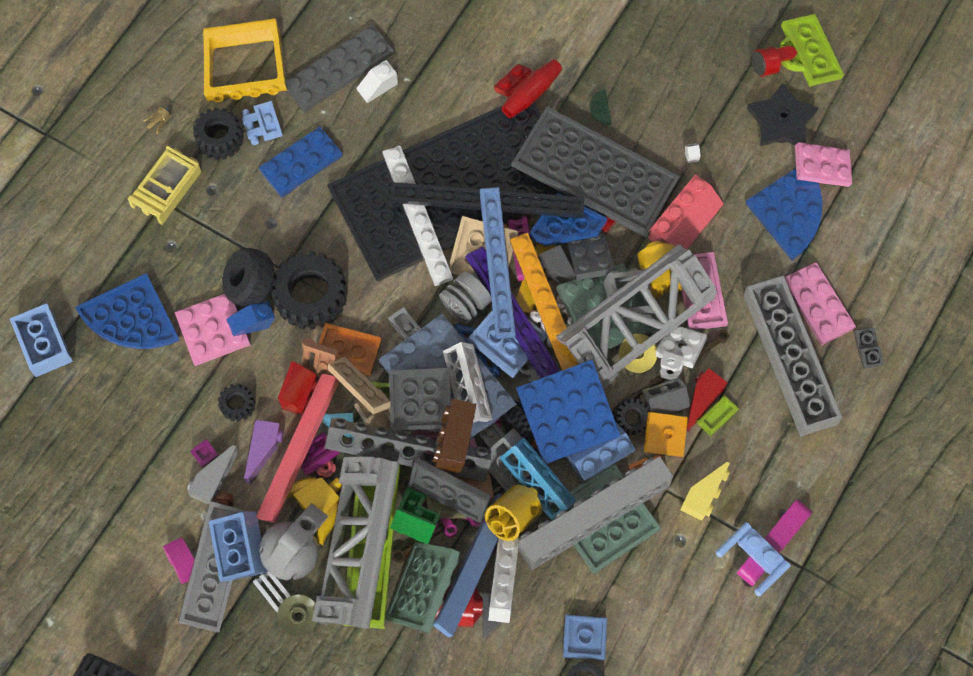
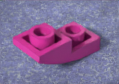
[163,537,194,584]

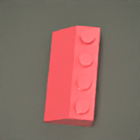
[648,174,723,249]

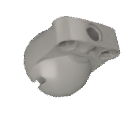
[259,503,328,580]

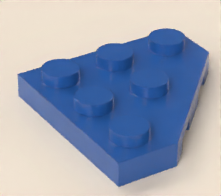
[529,193,608,246]

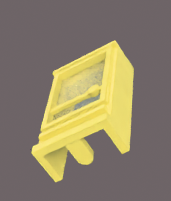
[128,146,201,225]

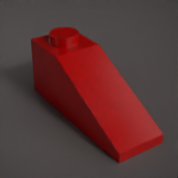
[686,368,728,432]

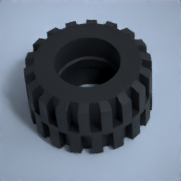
[193,108,243,160]

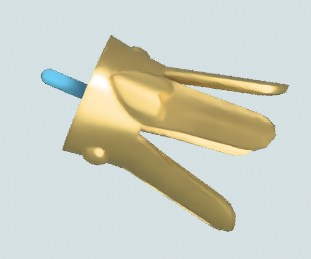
[144,107,171,135]

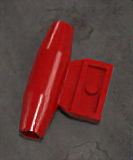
[493,59,562,118]

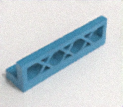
[500,438,576,521]

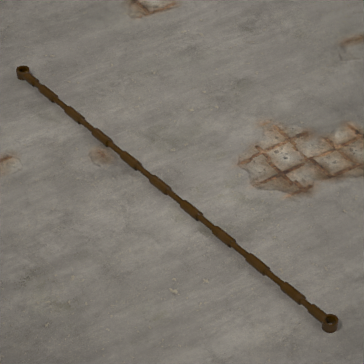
[392,330,729,564]

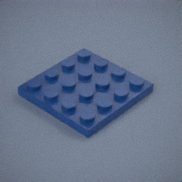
[516,360,620,464]

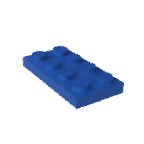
[259,126,343,198]

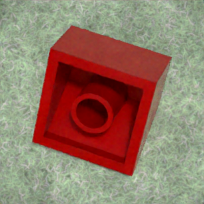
[278,361,318,416]

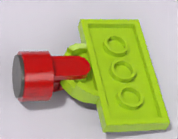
[752,14,844,87]

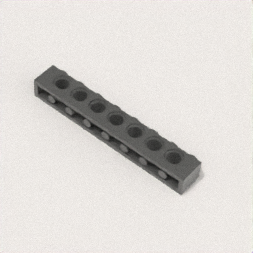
[325,418,491,482]

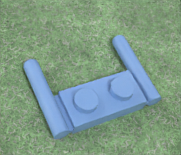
[716,522,790,596]

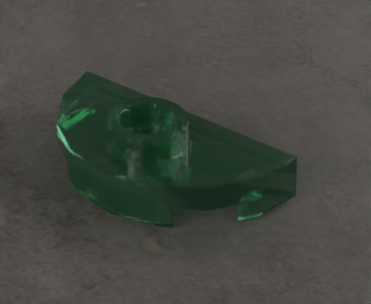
[590,90,612,125]

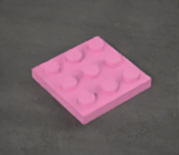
[175,294,250,366]

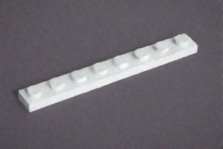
[382,146,453,286]

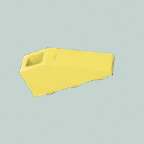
[680,462,730,520]

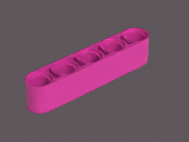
[736,499,813,587]

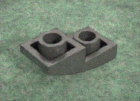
[853,328,884,369]

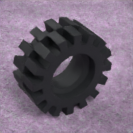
[218,383,256,422]
[613,399,650,435]
[501,408,534,442]

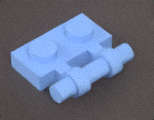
[242,101,283,145]

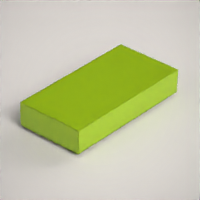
[697,395,739,437]

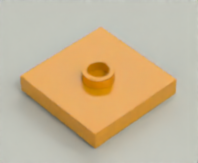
[644,412,688,457]

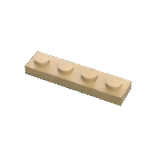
[328,357,391,414]

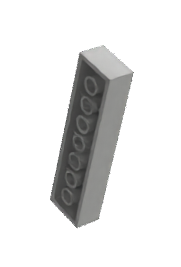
[743,276,842,437]
[518,456,673,571]

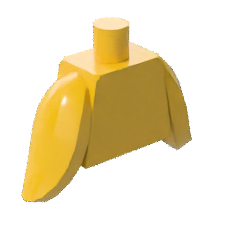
[287,477,342,545]

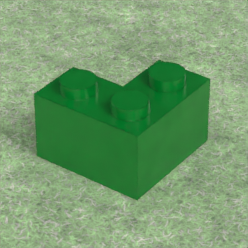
[390,487,441,544]

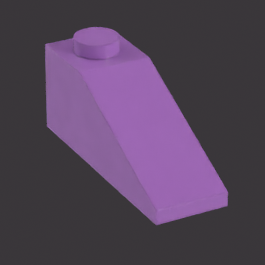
[244,420,284,484]

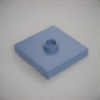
[563,615,607,661]

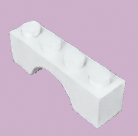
[488,538,519,623]

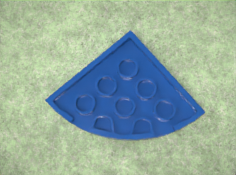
[745,168,822,261]
[75,273,180,349]

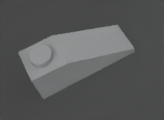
[187,445,239,504]

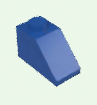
[226,301,275,337]

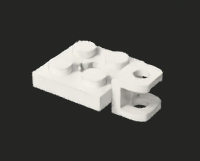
[656,326,707,380]

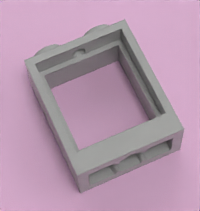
[603,269,655,325]

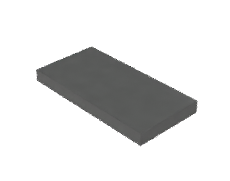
[408,458,491,523]

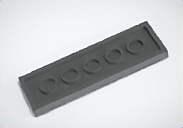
[286,25,394,113]

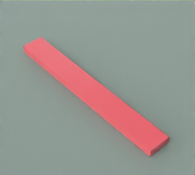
[256,374,340,523]

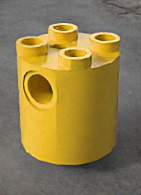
[637,241,682,298]
[485,485,542,541]

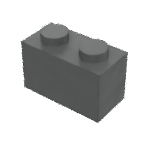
[642,378,690,414]

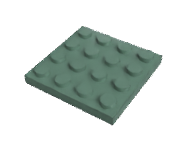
[556,263,659,350]
[549,463,661,575]
[386,542,460,633]

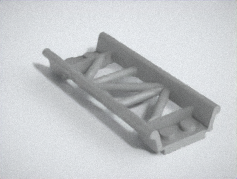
[556,244,717,385]
[312,457,399,629]

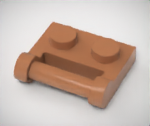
[299,338,338,379]

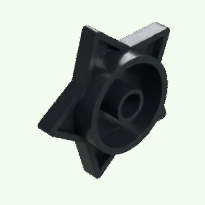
[747,84,819,146]

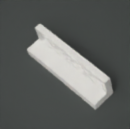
[443,342,492,423]

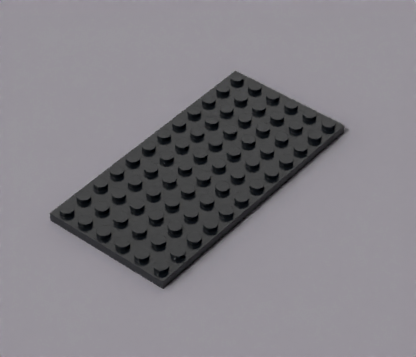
[327,102,565,282]

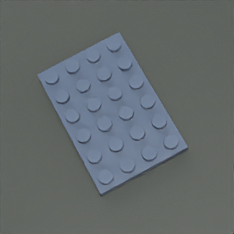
[379,314,516,441]

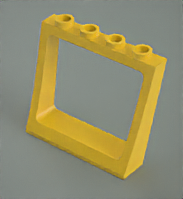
[203,18,287,102]

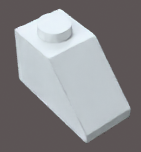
[357,60,398,103]

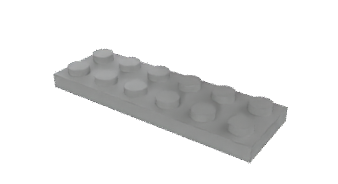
[178,502,249,633]

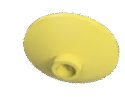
[619,334,657,373]

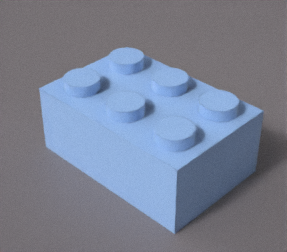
[10,303,73,377]

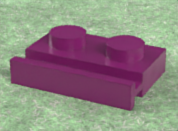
[300,432,339,476]

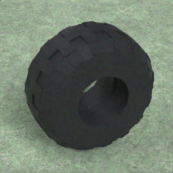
[222,247,275,307]

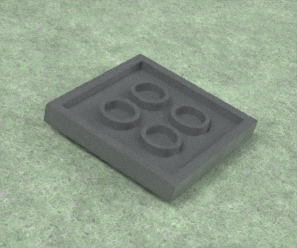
[389,368,451,432]

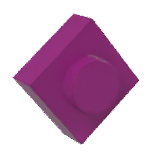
[190,439,219,468]

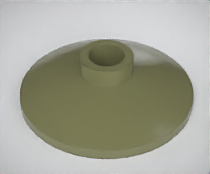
[277,595,317,637]

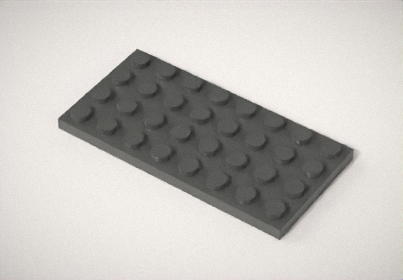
[511,106,680,237]

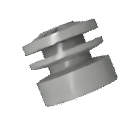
[439,271,491,324]

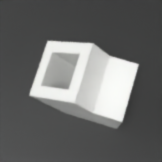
[684,143,700,164]

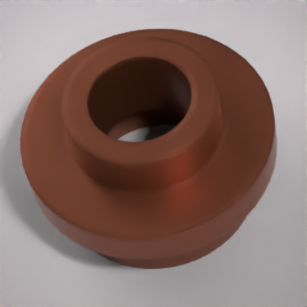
[213,491,234,507]

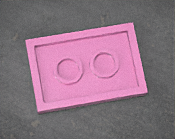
[795,142,852,187]

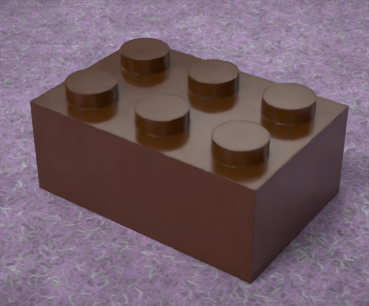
[433,398,477,474]

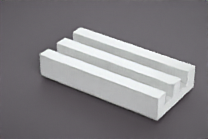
[253,572,290,612]

